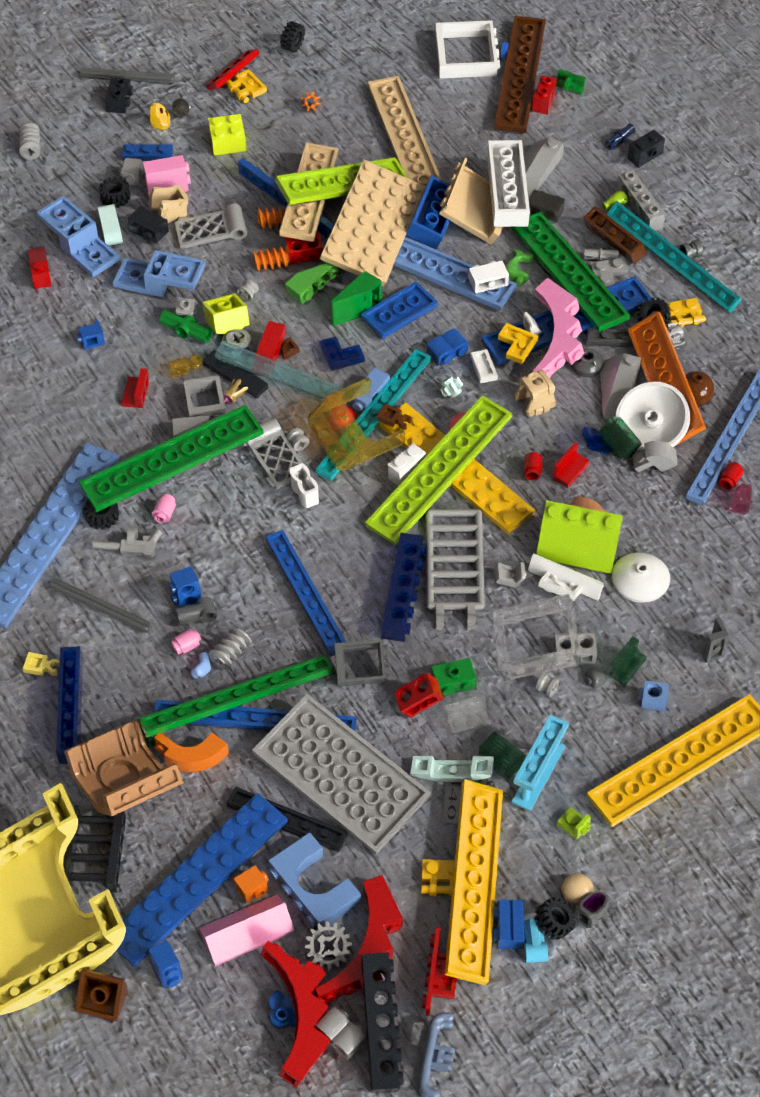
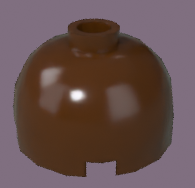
[685,371,714,407]

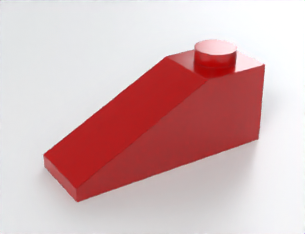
[28,247,52,289]

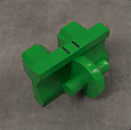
[556,69,586,94]

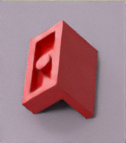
[121,368,150,408]
[552,442,589,488]

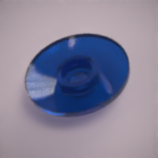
[581,426,612,455]

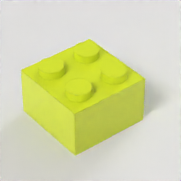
[208,114,246,156]
[202,293,250,334]

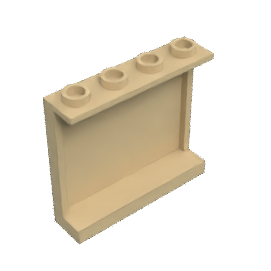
[439,158,502,245]

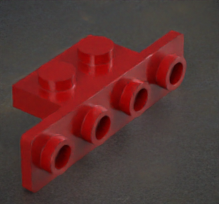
[422,927,457,1017]

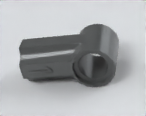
[176,597,217,625]

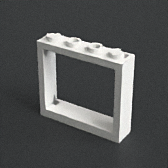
[435,21,500,78]

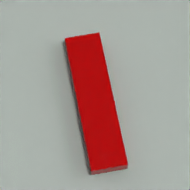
[206,49,259,90]

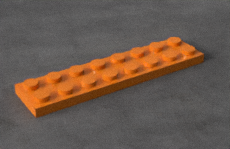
[628,311,706,446]

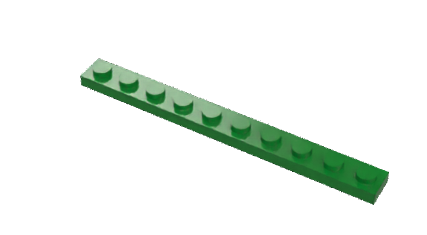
[139,655,333,738]

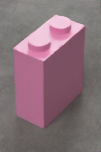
[143,155,191,198]

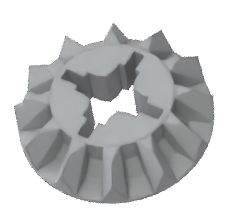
[223,329,251,353]

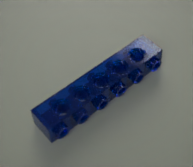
[381,533,427,642]

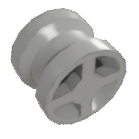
[237,279,259,302]
[287,428,310,451]
[536,672,559,697]

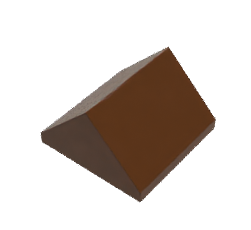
[75,969,128,1022]

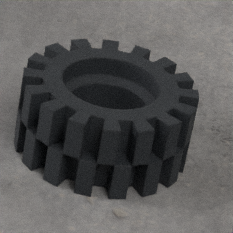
[280,21,305,53]
[99,177,131,208]
[637,297,671,324]
[84,500,119,530]
[534,897,576,940]

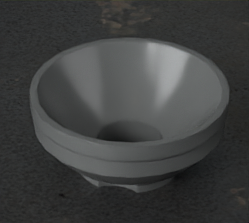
[571,349,604,377]

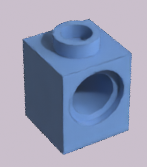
[638,681,669,711]

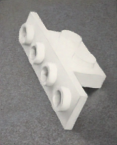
[528,554,604,601]

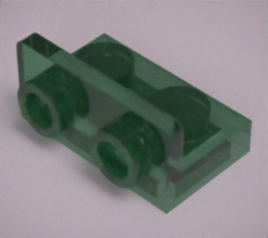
[609,636,647,685]

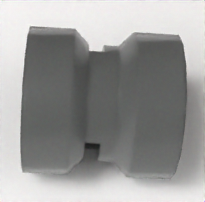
[680,239,703,259]

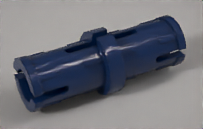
[605,123,636,150]

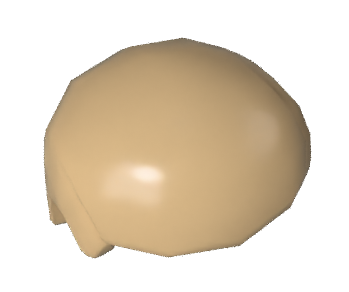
[560,873,594,906]

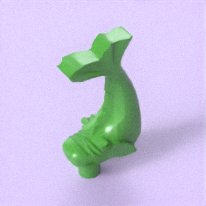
[505,249,534,286]

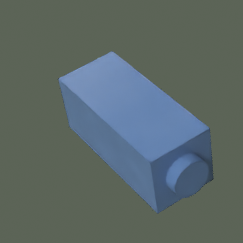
[351,367,390,413]

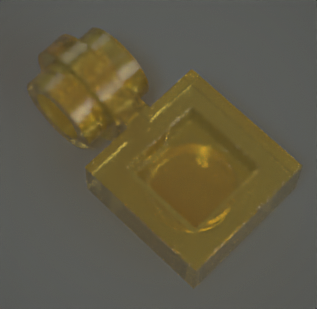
[168,354,203,378]

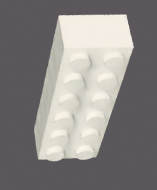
[487,140,530,227]

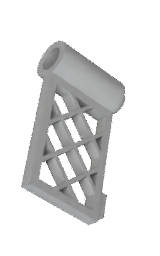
[175,204,247,249]
[242,417,304,490]

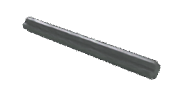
[80,67,175,84]
[50,578,152,633]

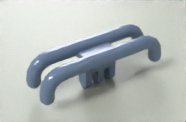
[419,1012,455,1097]

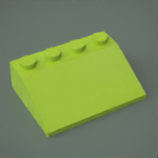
[537,500,623,574]

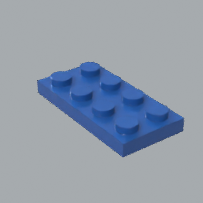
[361,281,438,339]

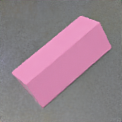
[198,894,295,966]

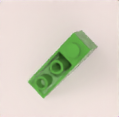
[285,263,339,305]

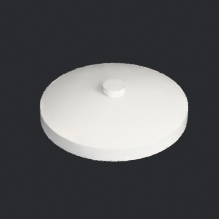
[616,382,690,451]

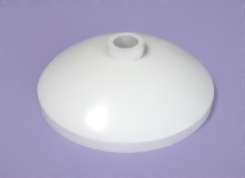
[612,552,670,603]

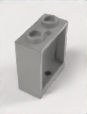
[183,375,226,421]

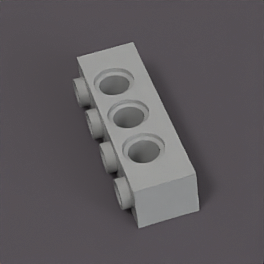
[616,170,665,231]

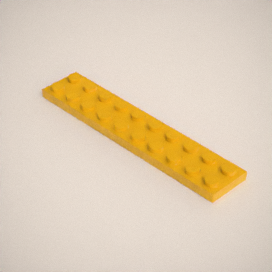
[379,402,535,535]
[586,694,760,828]
[445,779,503,985]

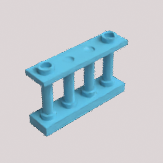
[512,714,569,812]

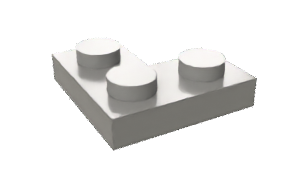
[590,257,628,287]

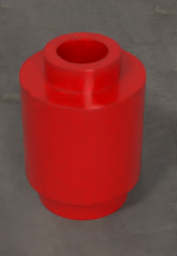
[523,452,543,481]
[719,462,744,490]

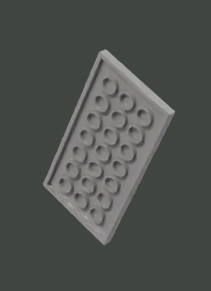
[252,694,431,855]

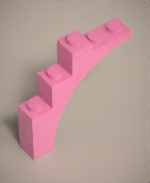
[533,278,584,378]

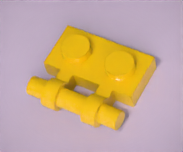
[226,69,267,103]
[667,298,706,327]
[421,859,455,897]

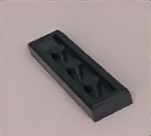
[202,350,269,398]

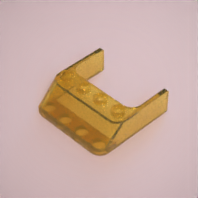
[307,377,405,471]

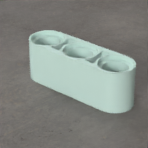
[97,204,123,246]

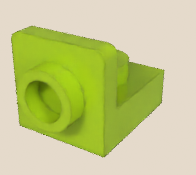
[557,807,591,839]

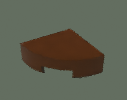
[282,337,300,360]

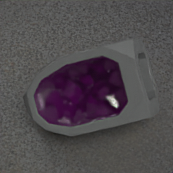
[575,891,609,928]

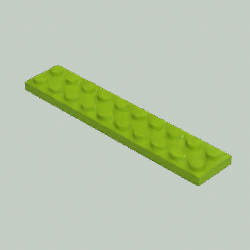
[365,395,512,546]

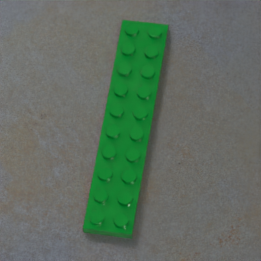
[511,212,630,332]
[79,405,264,512]

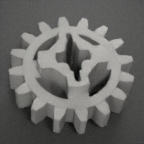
[304,921,352,969]

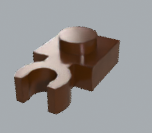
[377,404,412,430]

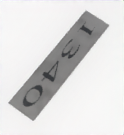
[442,752,467,824]

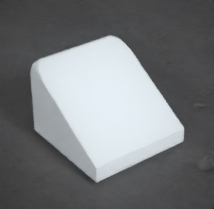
[523,312,542,335]

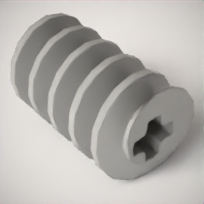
[19,123,40,160]
[209,628,252,670]

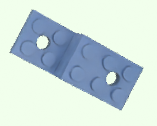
[36,195,120,277]
[113,250,205,298]

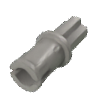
[584,248,619,261]

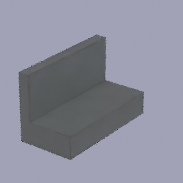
[703,617,730,663]

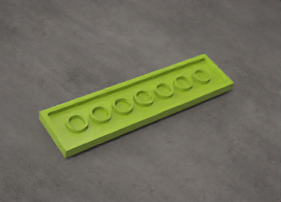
[275,157,409,205]

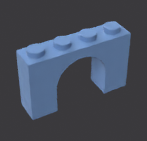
[268,833,361,929]

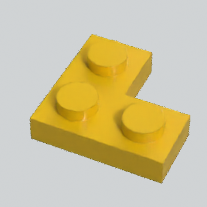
[498,323,538,364]

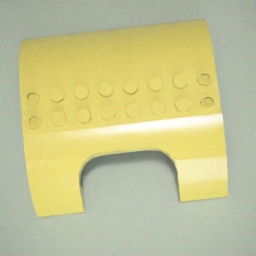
[0,783,126,1015]

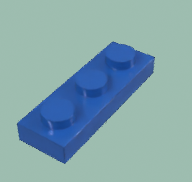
[122,144,173,161]

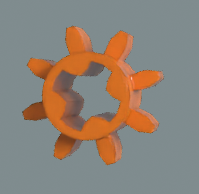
[301,91,321,111]

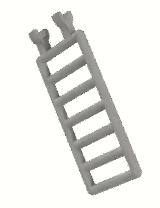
[425,509,485,630]

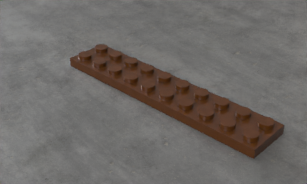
[494,16,546,133]

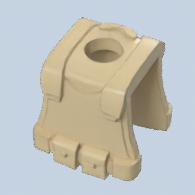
[149,185,188,223]
[514,369,556,417]

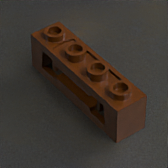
[583,206,646,265]

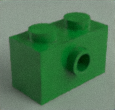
[431,658,477,696]

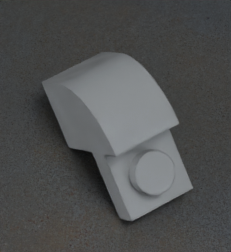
[633,441,678,472]

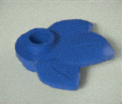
[268,990,295,1029]

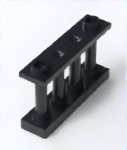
[64,805,126,893]

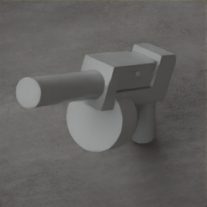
[93,528,162,558]

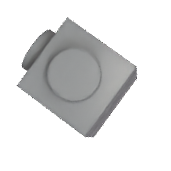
[119,158,143,186]

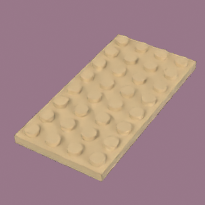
[320,160,425,287]

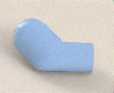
[191,652,211,679]

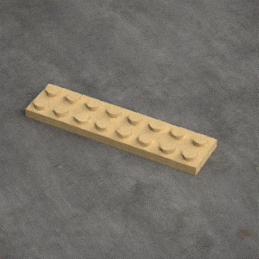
[280,143,339,242]

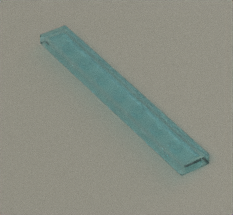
[215,341,353,406]

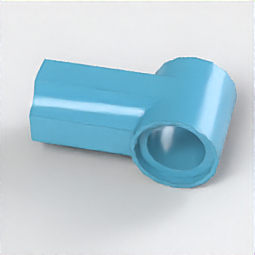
[524,918,548,963]

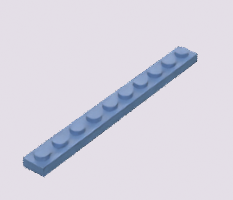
[686,369,760,506]

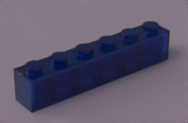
[56,646,83,764]

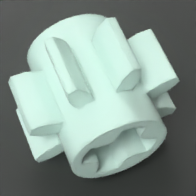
[440,376,463,398]

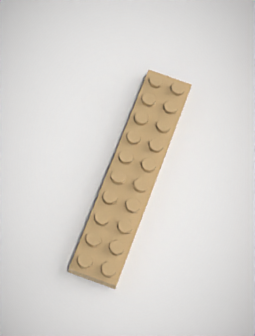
[368,76,442,186]

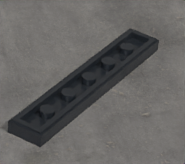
[226,786,348,852]

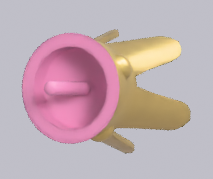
[223,379,248,404]

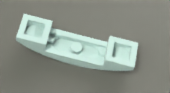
[410,756,494,782]

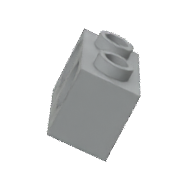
[554,632,597,666]

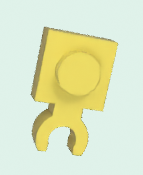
[23,652,61,676]

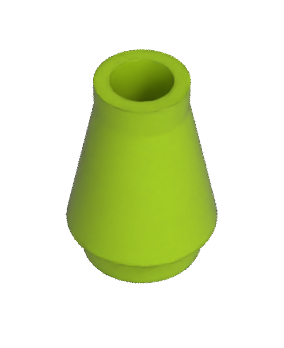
[602,190,628,212]

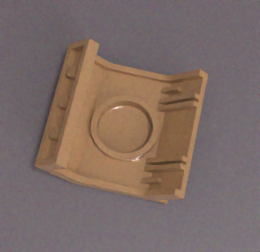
[64,720,183,816]

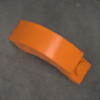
[154,733,229,772]

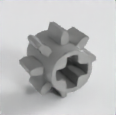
[665,322,684,344]

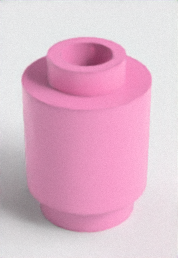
[152,494,176,523]
[170,628,201,655]

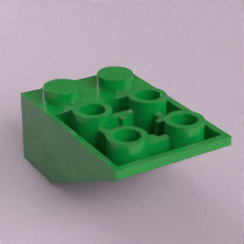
[331,271,382,326]

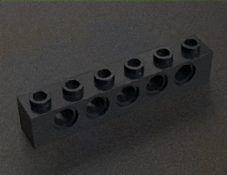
[361,952,404,1094]

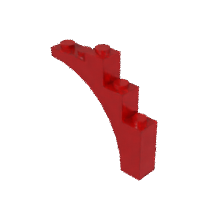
[315,875,403,1004]
[260,940,331,1089]

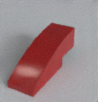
[251,321,286,378]

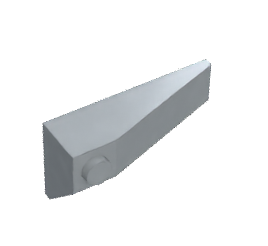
[524,137,564,198]
[600,353,641,424]

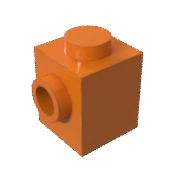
[234,865,269,904]

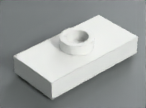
[470,349,498,384]

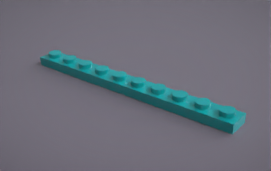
[606,201,742,313]
[316,349,431,481]

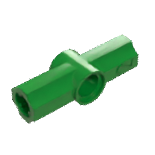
[159,310,213,343]

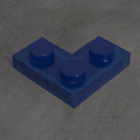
[319,336,365,371]

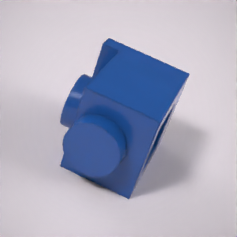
[76,320,105,350]

